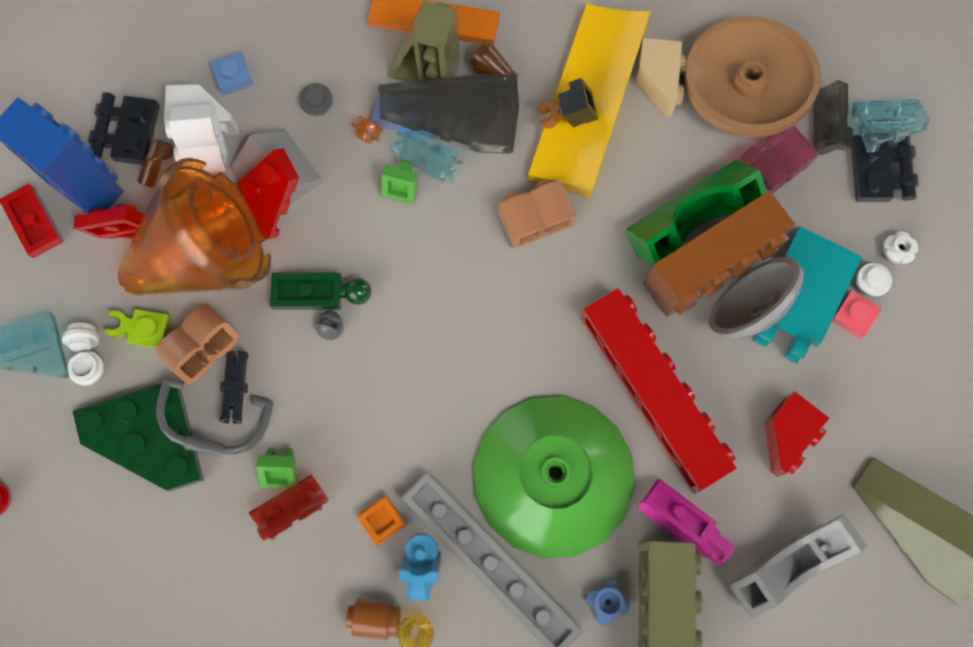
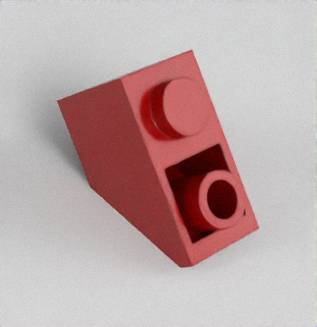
[764,391,830,477]

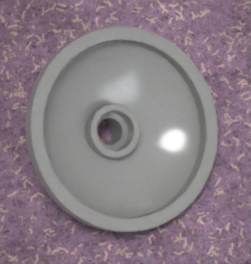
[709,257,804,339]

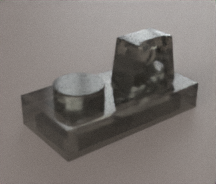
[813,80,854,155]

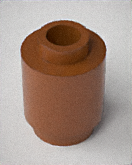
[346,598,401,640]

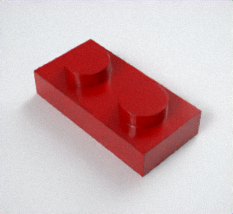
[0,183,63,259]

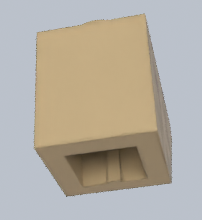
[636,37,687,116]

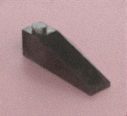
[378,74,519,154]

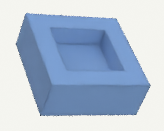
[210,51,254,96]

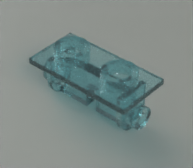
[392,129,464,182]

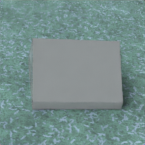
[230,130,323,204]

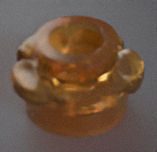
[352,115,383,145]

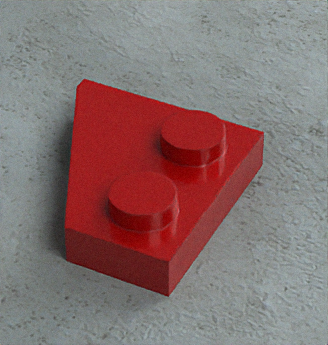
[237,148,299,240]
[73,204,174,239]

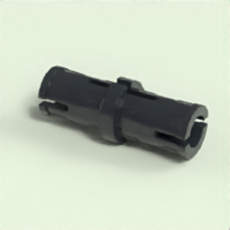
[219,351,249,424]

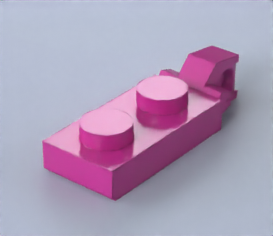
[637,479,736,566]

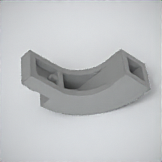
[730,514,867,618]

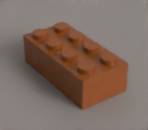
[644,191,795,317]

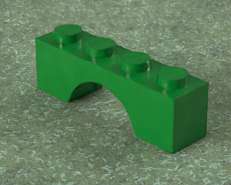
[626,160,767,266]

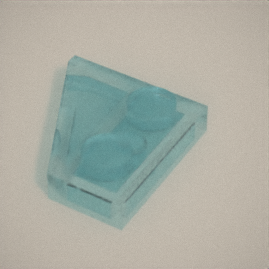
[851,99,930,153]
[0,312,70,378]

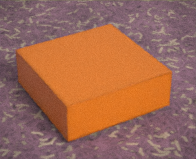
[357,495,407,546]

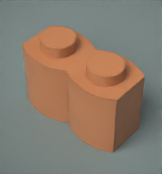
[498,180,577,248]
[155,303,240,385]

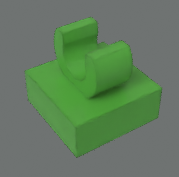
[382,159,418,205]
[256,447,298,489]

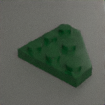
[73,383,204,492]

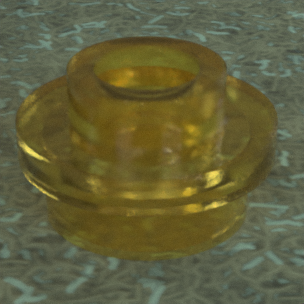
[397,615,434,647]

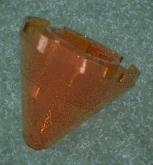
[118,158,271,296]

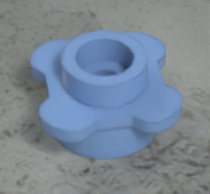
[586,580,630,625]

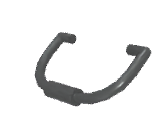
[156,378,273,457]

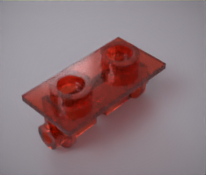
[248,474,329,541]

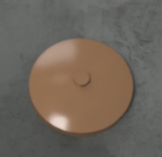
[684,16,821,137]

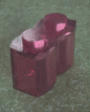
[740,126,820,194]

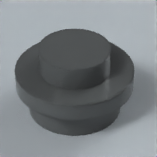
[299,83,333,116]

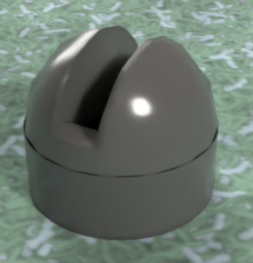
[315,311,344,340]

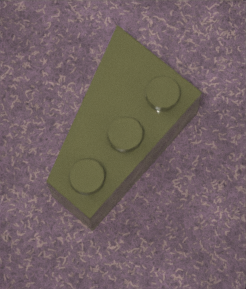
[387,1,460,94]

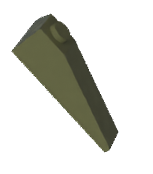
[852,458,973,605]

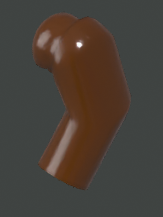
[138,139,173,187]

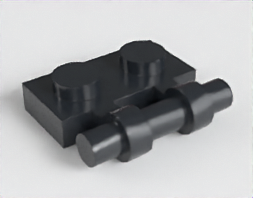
[88,92,160,165]
[850,133,919,202]

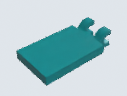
[753,226,862,364]

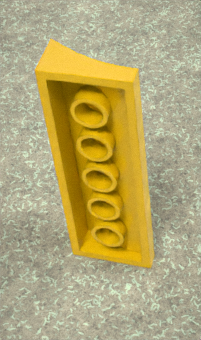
[528,3,651,199]

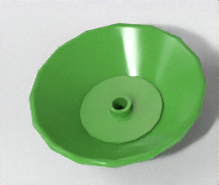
[473,396,635,558]

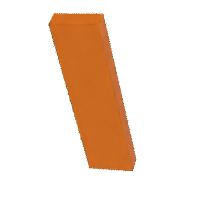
[368,0,500,46]

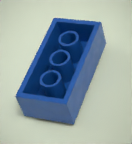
[0,97,124,213]

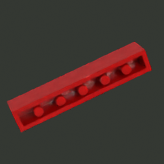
[580,288,737,494]

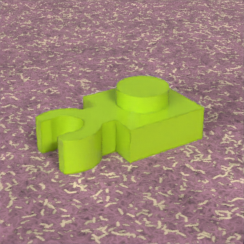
[104,309,172,349]

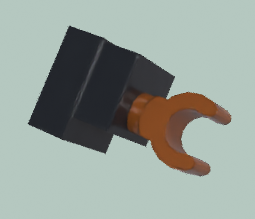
[537,78,598,129]

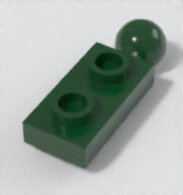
[270,273,372,310]

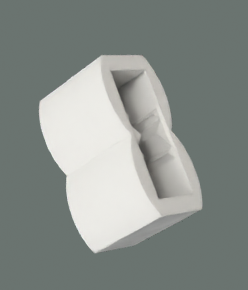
[165,103,229,176]

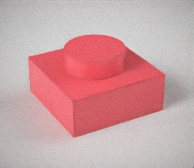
[832,290,882,339]

